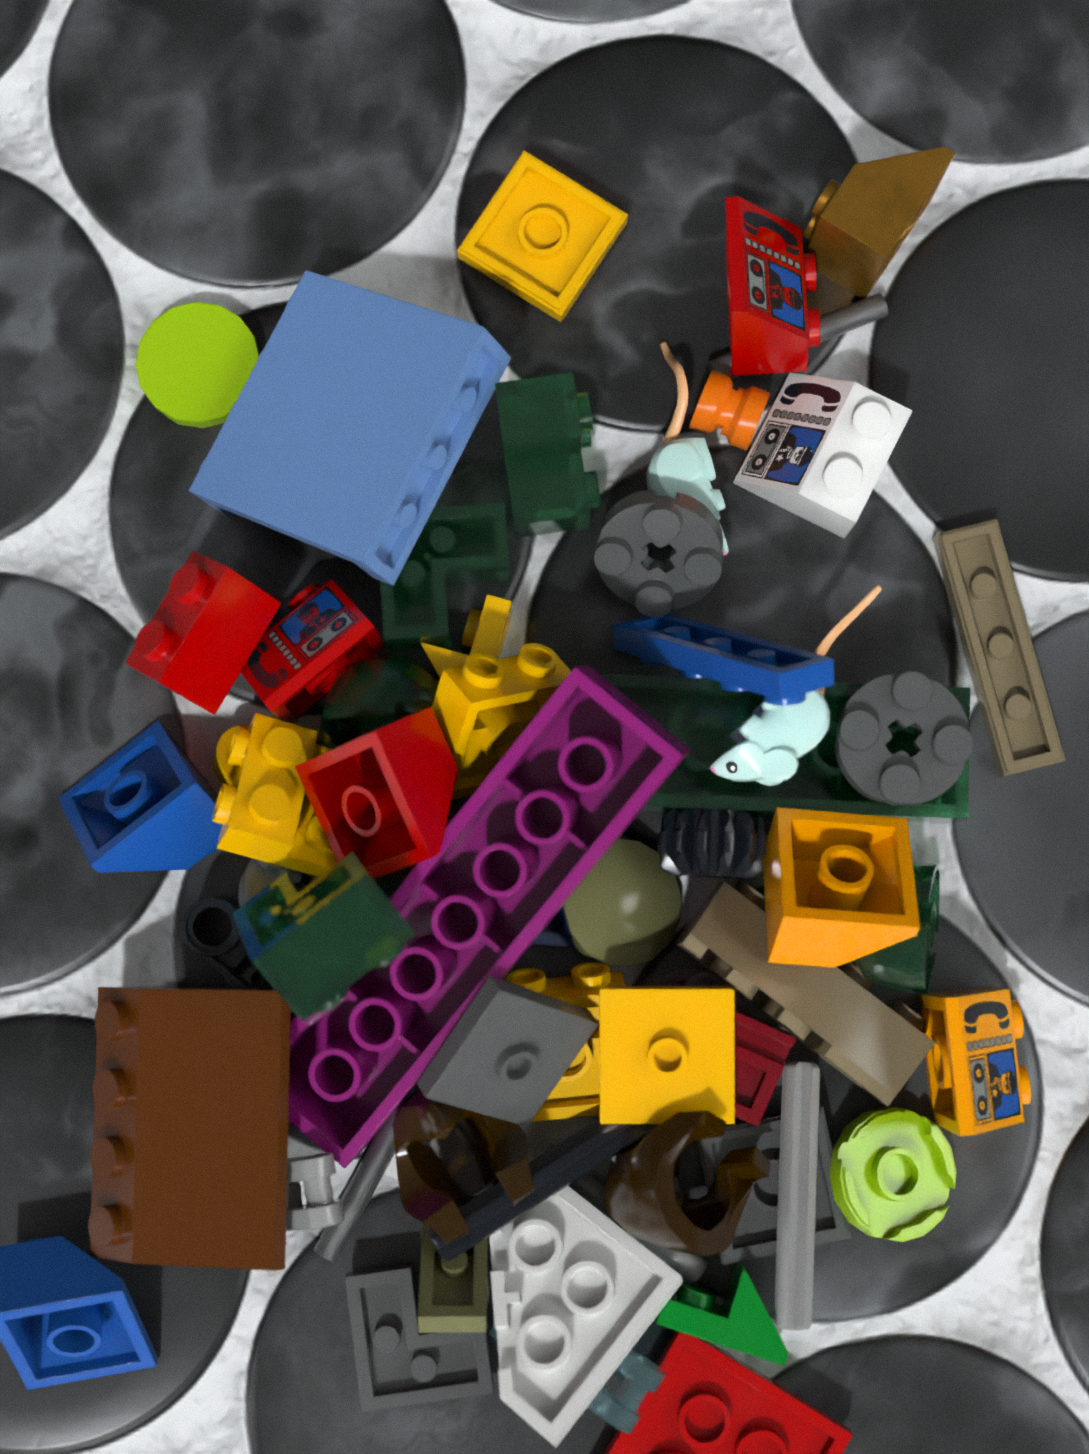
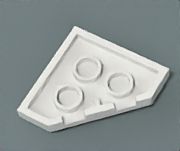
[489,1155,683,1447]

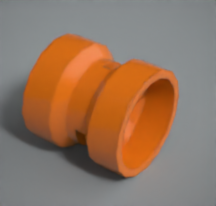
[689,369,770,451]

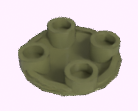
[563,839,681,967]

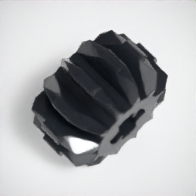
[657,809,767,879]

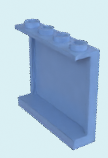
[189,270,511,586]

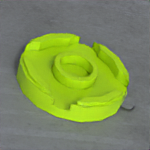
[135,302,260,428]
[829,1107,957,1242]

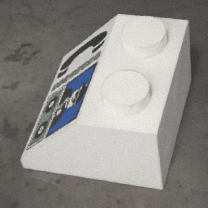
[733,373,913,538]

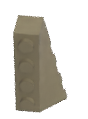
[673,880,935,1106]

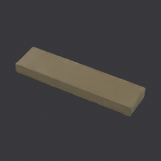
[932,519,1066,778]

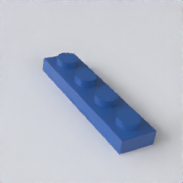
[612,614,834,706]

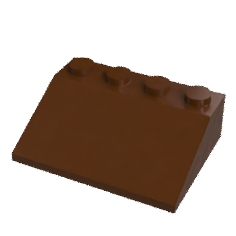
[88,986,291,1271]

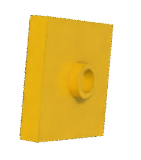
[457,150,628,322]
[599,986,735,1124]

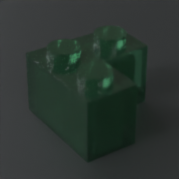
[495,372,601,538]
[380,503,511,651]
[232,851,416,1022]

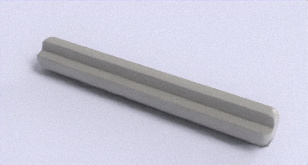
[774,1061,820,1331]

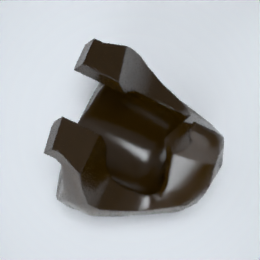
[392,1089,536,1245]
[604,1110,771,1256]

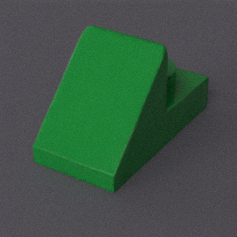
[655,1261,788,1366]

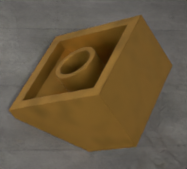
[803,146,956,300]

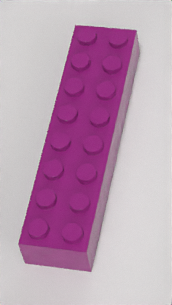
[288,665,691,1169]

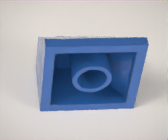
[58,720,222,873]
[0,1236,157,1390]

